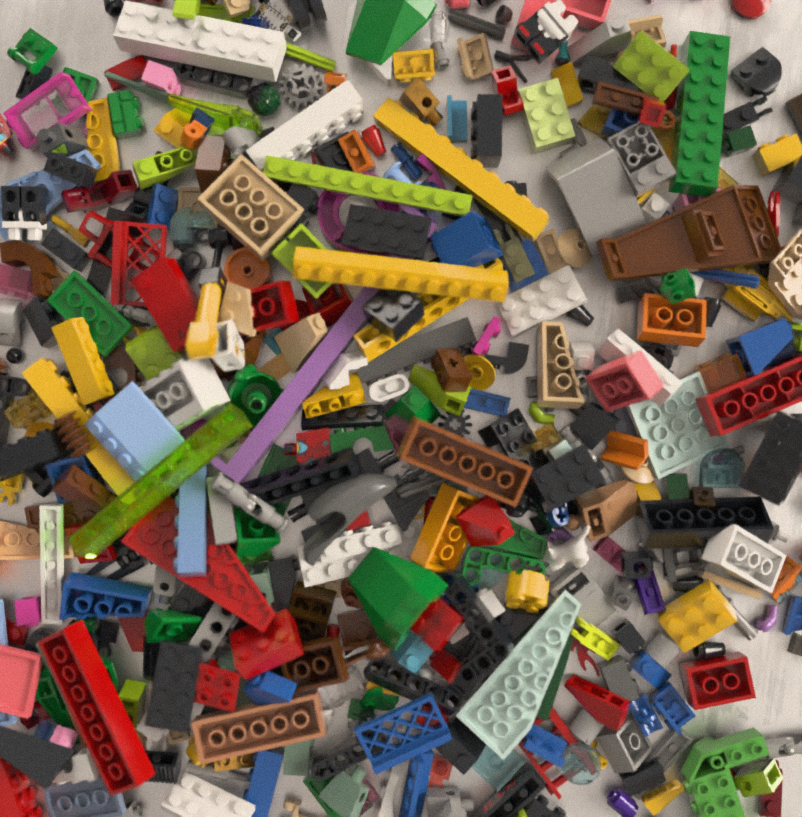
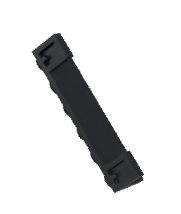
[478,408,578,536]

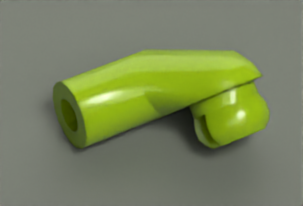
[528,401,555,424]

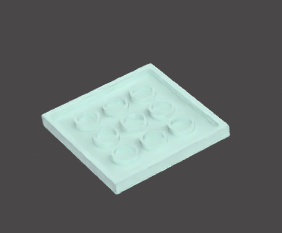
[626,371,729,479]

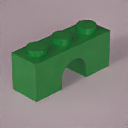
[329,421,394,453]

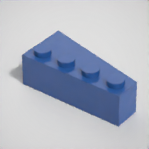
[59,572,153,620]

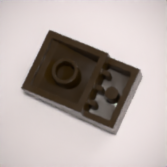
[288,580,337,643]

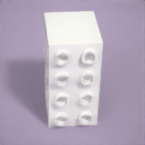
[138,358,230,432]

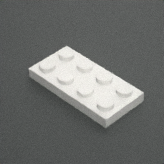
[495,265,588,338]
[160,771,255,817]

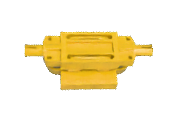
[721,265,795,322]

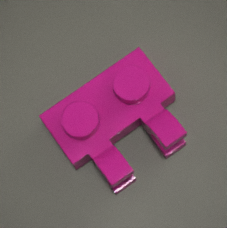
[471,316,502,356]

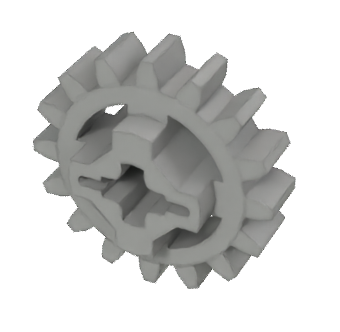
[279,63,323,110]

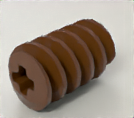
[53,410,97,459]

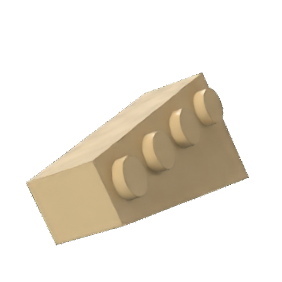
[537,321,585,409]

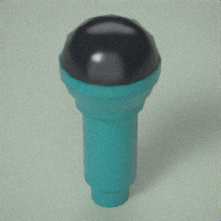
[555,40,569,67]

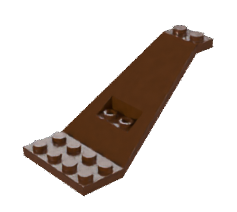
[596,185,782,281]

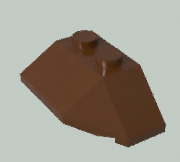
[210,331,267,382]

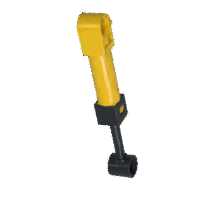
[186,227,233,359]

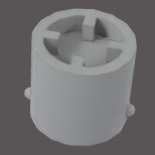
[644,632,681,669]
[569,708,605,745]

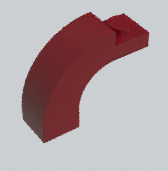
[61,170,138,213]

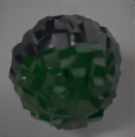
[247,82,281,117]

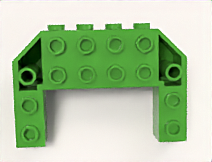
[681,727,769,817]

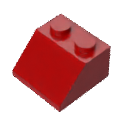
[302,283,354,328]

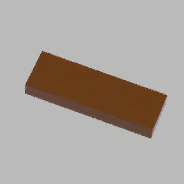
[592,81,659,116]

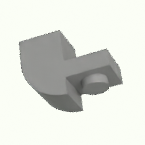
[0,298,25,347]

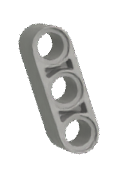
[222,126,261,158]

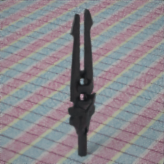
[80,544,153,580]

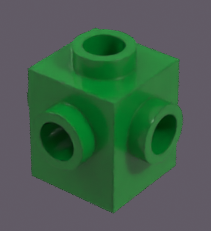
[660,268,696,305]

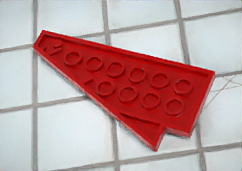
[121,490,276,633]

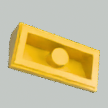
[550,62,583,108]

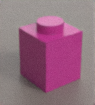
[14,595,41,628]

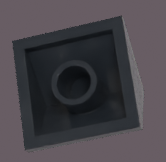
[772,155,802,205]

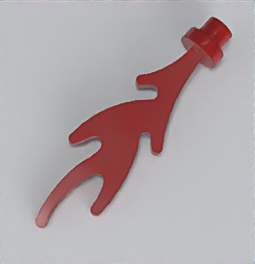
[569,626,600,677]

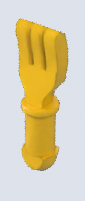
[51,215,90,247]

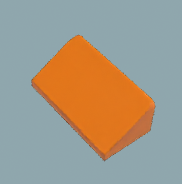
[338,129,376,173]

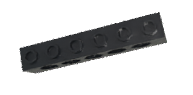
[239,447,360,514]

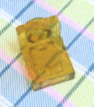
[531,423,561,452]

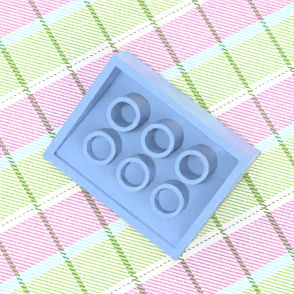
[85,382,190,488]

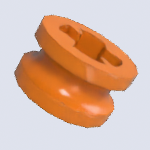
[656,111,676,132]

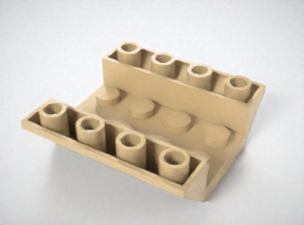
[768,228,802,320]

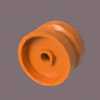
[224,247,274,289]

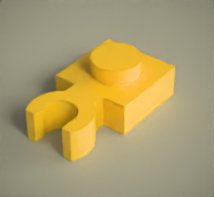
[0,473,25,505]

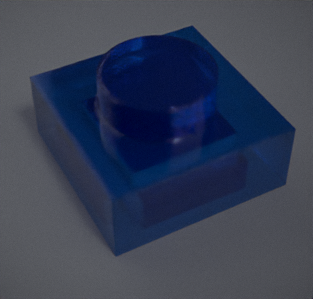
[242,15,269,29]

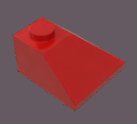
[456,495,515,547]

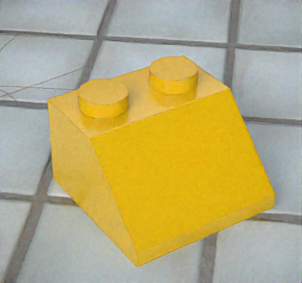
[153,104,215,154]

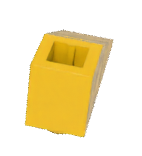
[302,372,366,419]

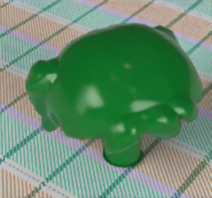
[222,364,284,429]

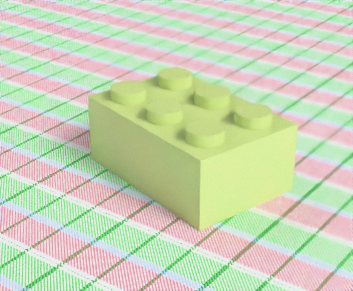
[518,78,575,154]

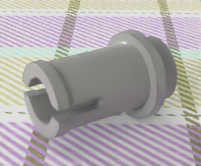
[430,41,450,70]

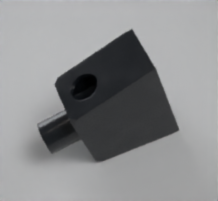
[568,401,620,450]

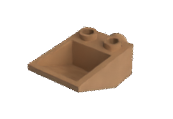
[565,478,638,542]

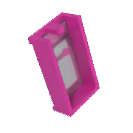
[3,72,92,150]

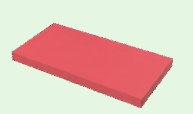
[0,644,43,719]

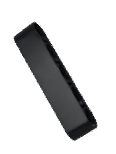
[363,658,463,716]

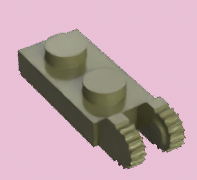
[493,222,535,283]

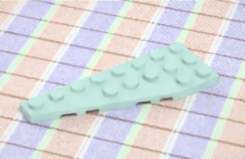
[456,590,581,760]

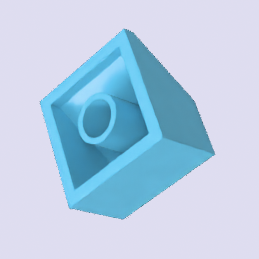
[389,628,433,674]

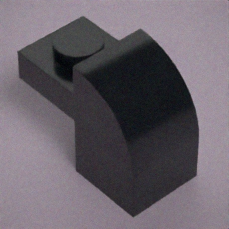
[484,341,529,375]

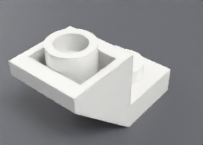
[322,349,367,390]

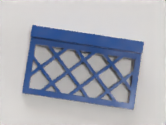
[354,693,453,775]

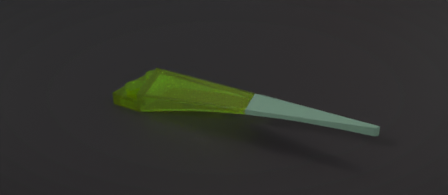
[104,71,263,135]

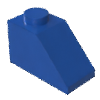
[629,649,672,689]
[243,671,297,705]

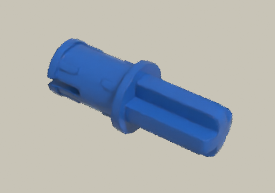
[390,142,422,180]

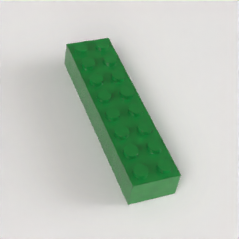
[668,31,730,197]

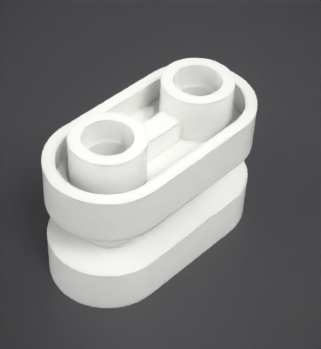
[369,374,409,403]

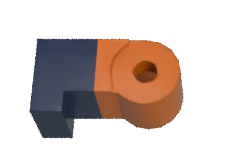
[180,108,215,149]

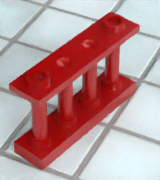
[518,706,598,799]

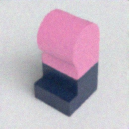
[33,719,79,749]

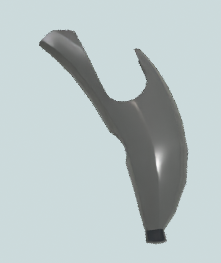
[303,473,402,566]

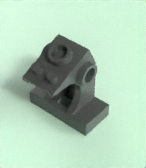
[661,547,709,583]

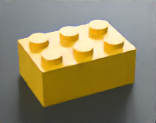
[658,579,737,653]

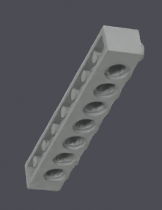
[136,603,239,742]

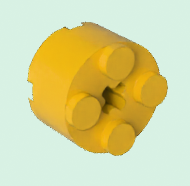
[505,570,550,613]

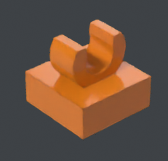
[324,71,347,93]

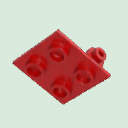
[194,660,241,712]

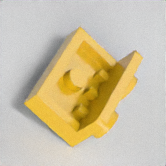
[393,48,435,82]

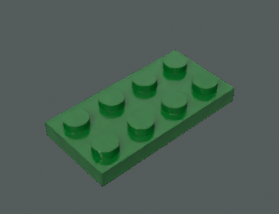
[47,270,134,357]

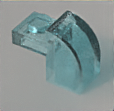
[170,207,215,244]

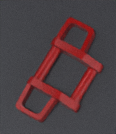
[79,211,160,272]

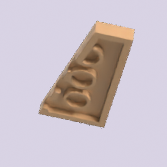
[0,520,76,560]

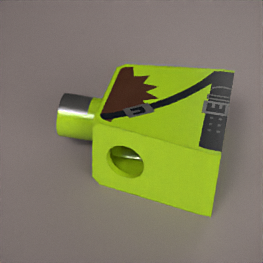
[733,758,783,797]

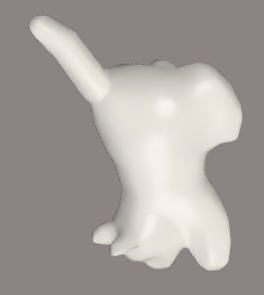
[545,525,590,571]

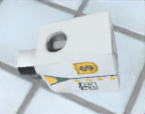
[212,320,245,371]

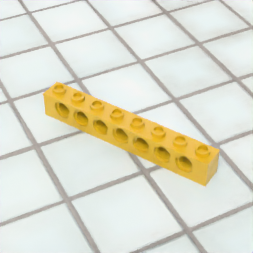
[353,258,503,362]

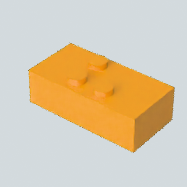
[410,483,481,573]

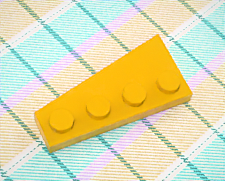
[86,97,121,185]

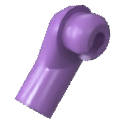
[547,527,574,543]
[756,604,778,632]

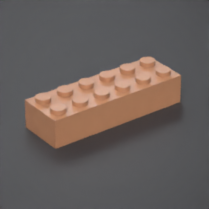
[191,688,327,765]

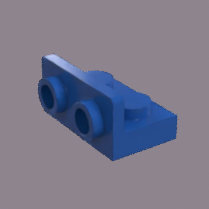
[521,723,567,768]

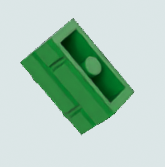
[107,90,144,140]

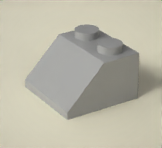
[597,713,653,773]

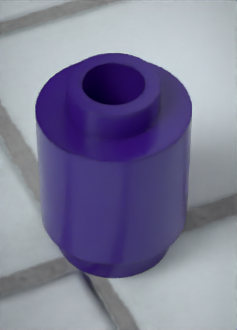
[607,788,638,817]

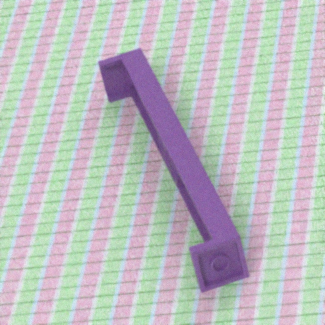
[205,205,438,484]

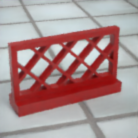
[111,221,167,307]

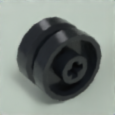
[289,0,327,32]

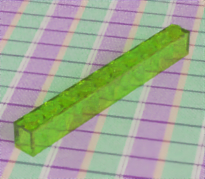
[68,403,252,559]

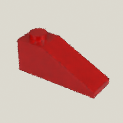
[564,674,630,731]

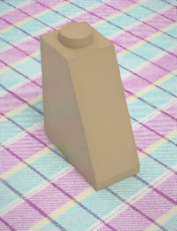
[274,313,328,373]

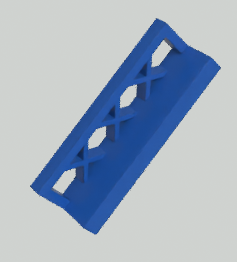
[399,749,434,817]

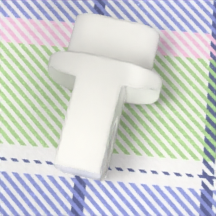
[771,520,790,543]

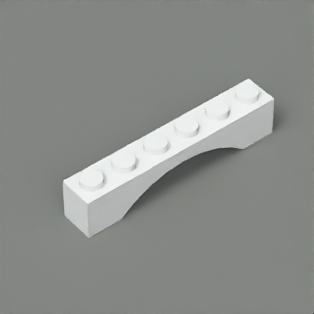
[373,725,421,817]

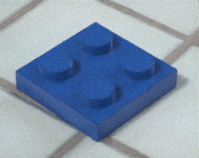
[499,239,549,293]

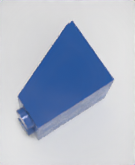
[430,211,503,267]
[725,318,793,378]

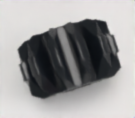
[642,342,675,370]
[438,409,472,438]

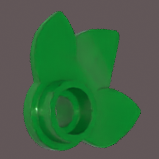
[360,687,399,711]

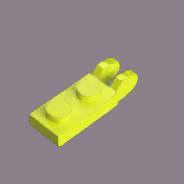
[570,617,621,661]

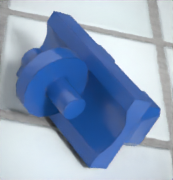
[629,693,663,737]

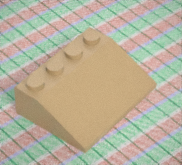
[197,154,304,262]

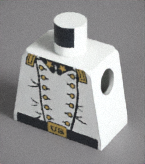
[250,0,302,42]

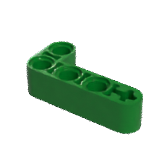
[461,546,546,586]

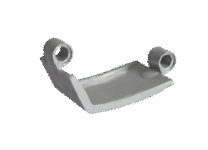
[546,138,646,255]

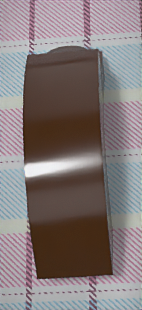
[0,240,58,300]

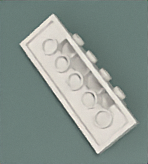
[296,519,419,587]

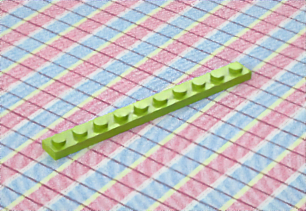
[263,155,472,217]

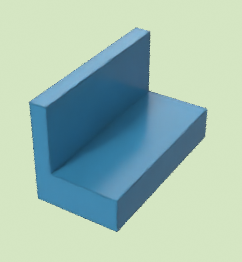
[446,95,468,143]

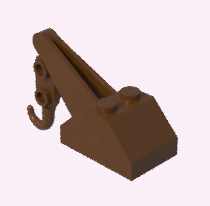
[281,636,390,693]

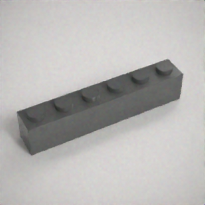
[357,317,476,386]

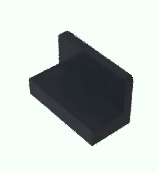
[618,757,666,797]

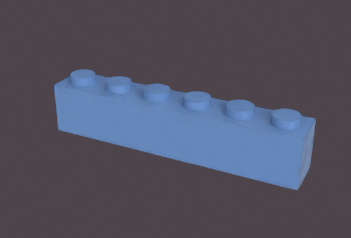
[174,448,208,577]

